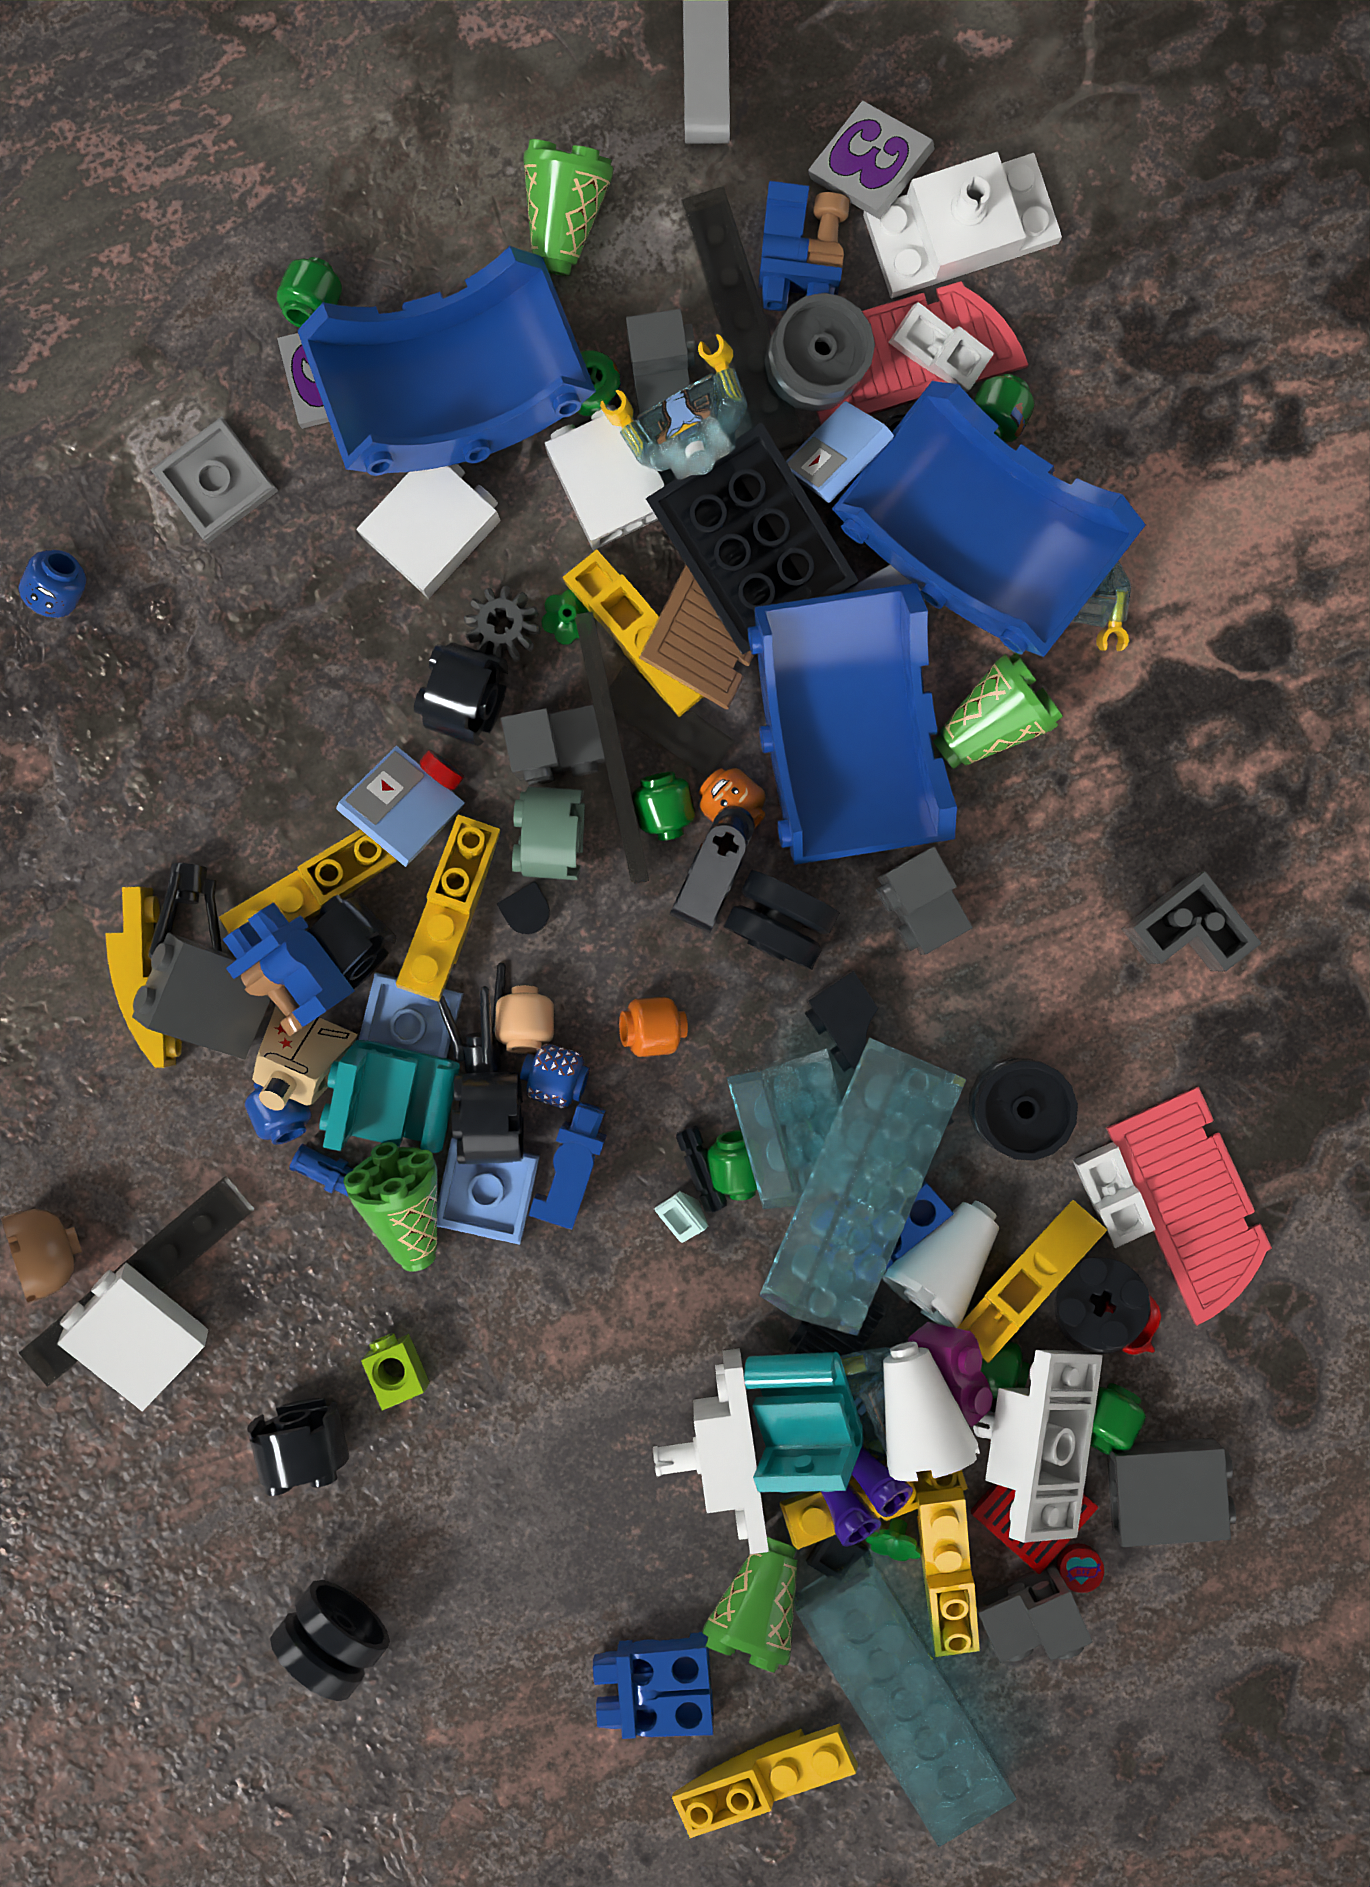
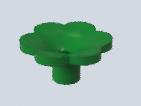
[541,589,594,645]
[866,1518,922,1561]

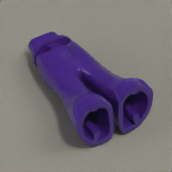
[821,1446,913,1546]

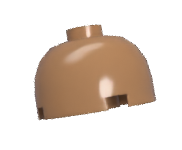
[1,1209,82,1304]

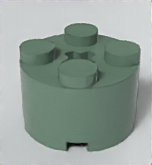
[512,786,585,880]

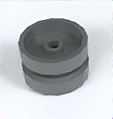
[765,293,875,412]

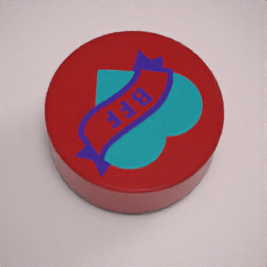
[419,749,465,790]
[1057,1543,1104,1593]

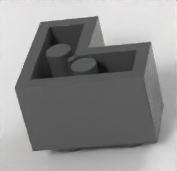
[626,309,702,434]
[501,705,607,786]
[875,847,973,955]
[1121,872,1262,972]
[976,1562,1093,1663]

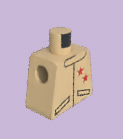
[252,1006,358,1111]

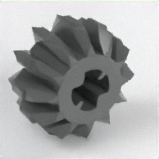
[464,586,541,662]

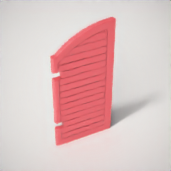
[816,281,1029,425]
[1106,1087,1272,1326]

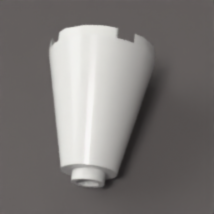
[882,1200,999,1328]
[883,1342,980,1481]

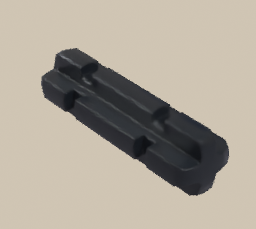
[676,1126,727,1213]

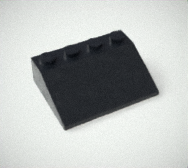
[645,422,859,655]

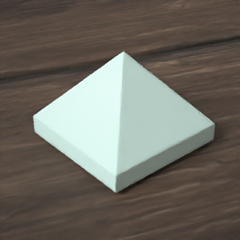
[654,1191,708,1243]

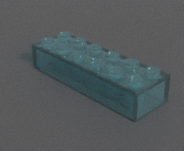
[759,1038,967,1335]
[794,1548,1017,1847]

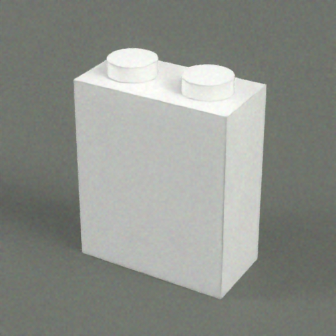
[545,405,665,550]
[356,464,501,599]
[57,1263,208,1411]

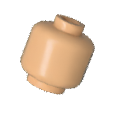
[495,985,554,1054]

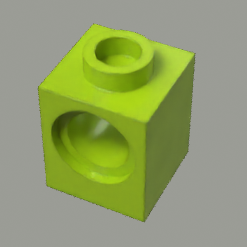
[361,1333,430,1411]

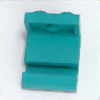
[319,1040,460,1153]
[744,1352,863,1493]

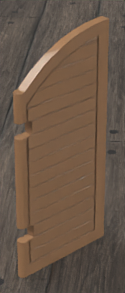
[639,564,755,709]

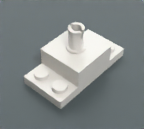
[863,152,1062,299]
[653,1348,769,1554]
[973,1350,1103,1543]

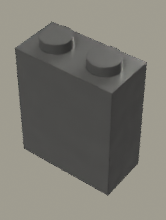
[132,932,271,1060]
[1107,1438,1236,1547]

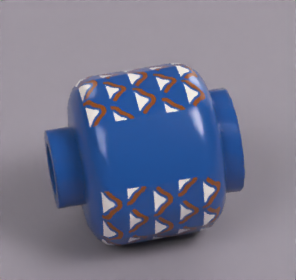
[520,1044,590,1108]

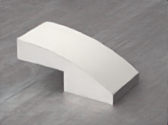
[888,302,994,392]
[1073,1142,1156,1248]

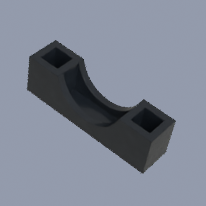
[805,971,954,1152]

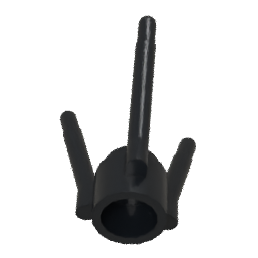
[148,863,222,959]
[437,962,506,1073]

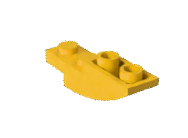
[562,549,704,717]
[396,814,500,1002]
[219,829,397,934]
[105,887,182,1068]
[957,1200,1108,1363]
[780,1459,968,1549]
[917,1487,980,1657]
[672,1723,858,1838]

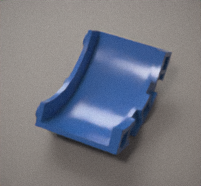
[297,246,596,476]
[832,381,1146,657]
[748,583,957,865]

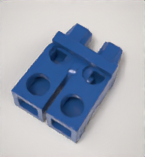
[593,1632,714,1739]

